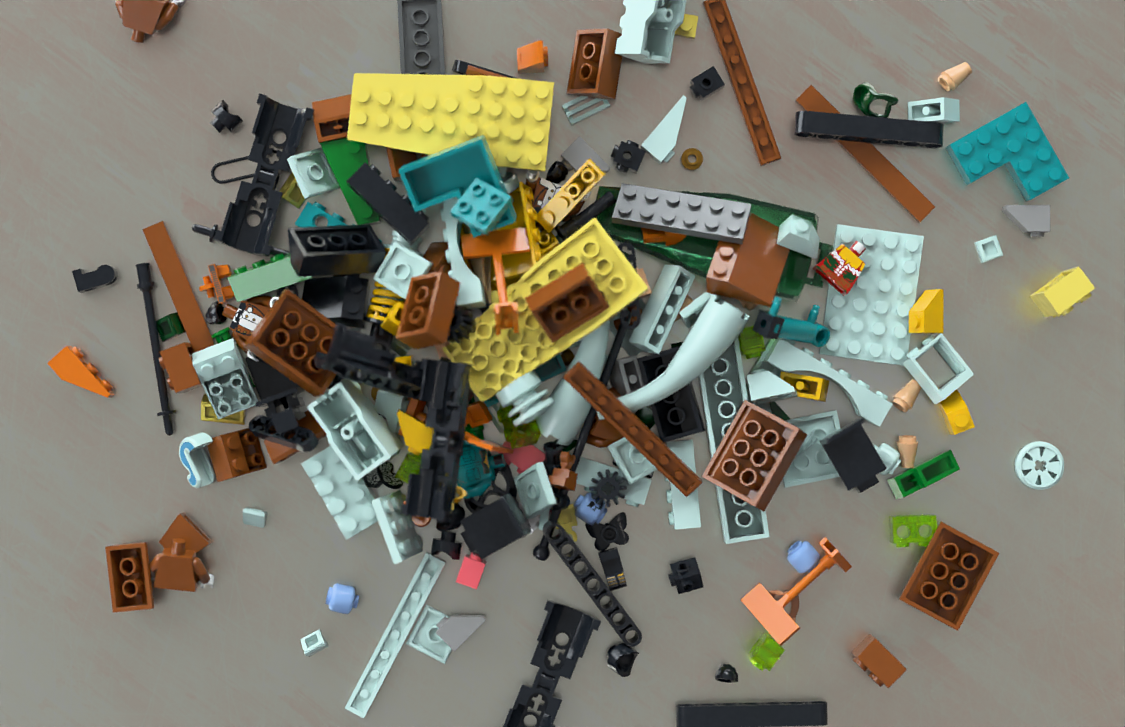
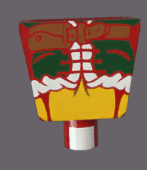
[812,241,866,296]

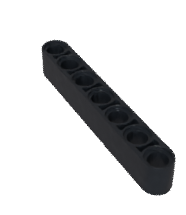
[795,111,944,148]
[542,520,642,647]
[676,701,828,727]

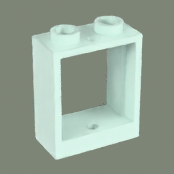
[902,333,974,404]

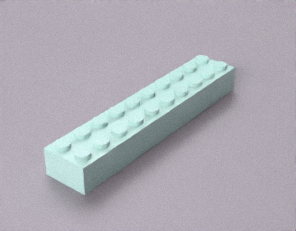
[690,325,770,544]

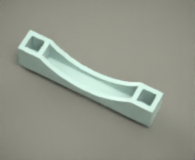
[440,196,486,310]
[764,338,892,427]

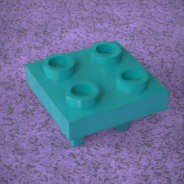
[450,178,513,235]

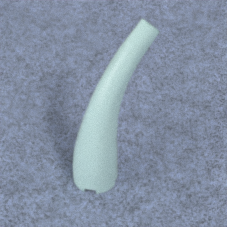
[597,294,750,420]
[534,319,610,445]

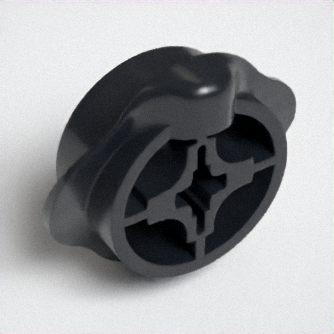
[463,462,517,514]

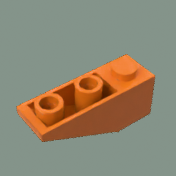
[517,40,548,74]
[47,346,115,398]

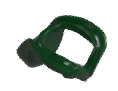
[853,82,899,118]

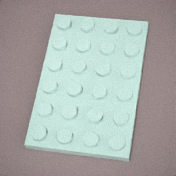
[819,224,924,366]

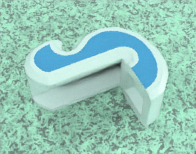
[179,433,215,488]

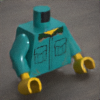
[453,440,506,503]

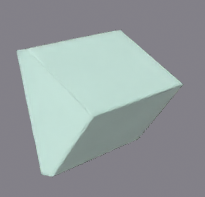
[300,629,329,657]

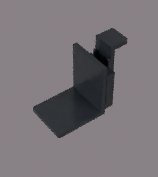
[246,356,305,434]
[820,417,887,493]
[460,493,532,560]

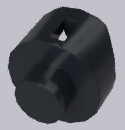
[210,100,243,133]
[436,503,465,531]
[430,531,462,560]
[607,643,639,677]

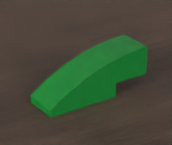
[887,450,960,499]

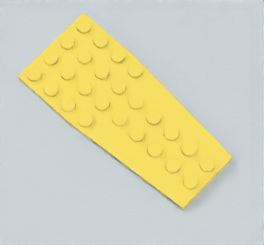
[347,73,554,171]
[443,218,649,402]

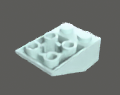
[192,338,258,420]

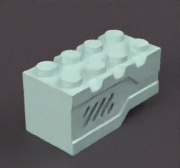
[615,0,686,64]
[307,379,404,481]
[301,446,378,540]

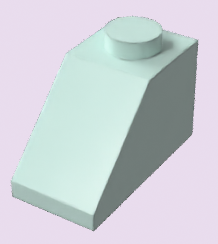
[908,97,960,124]
[777,214,820,259]
[747,369,798,405]

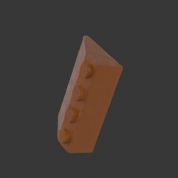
[706,213,790,307]
[244,289,336,397]
[701,400,808,512]
[899,521,999,631]

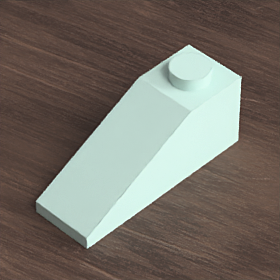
[640,95,687,164]

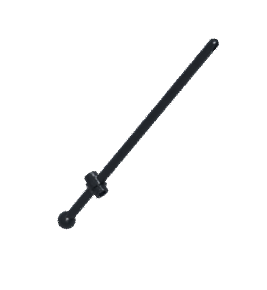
[533,312,632,561]

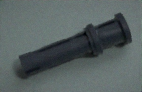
[555,191,617,241]
[543,441,563,507]

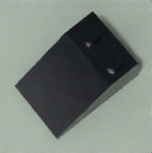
[302,276,370,328]

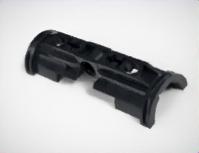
[214,93,314,257]
[314,323,474,403]
[401,358,472,522]
[503,600,601,727]

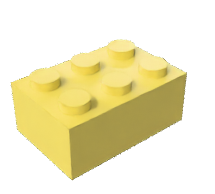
[1029,267,1095,318]

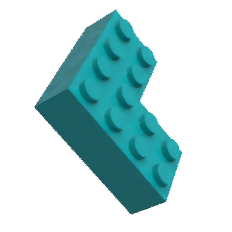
[945,102,1069,202]
[398,135,517,238]

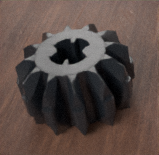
[447,305,476,344]
[589,469,627,507]

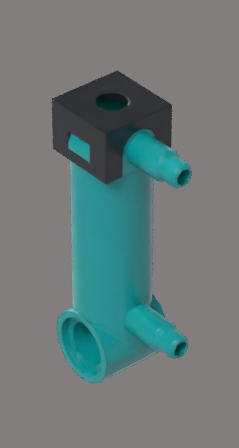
[752,297,830,347]

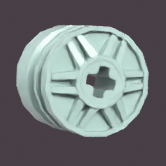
[495,370,554,427]

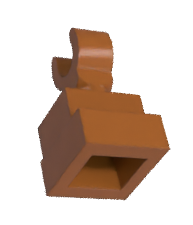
[548,451,578,491]

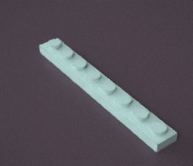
[345,552,446,718]

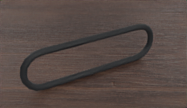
[211,150,277,184]

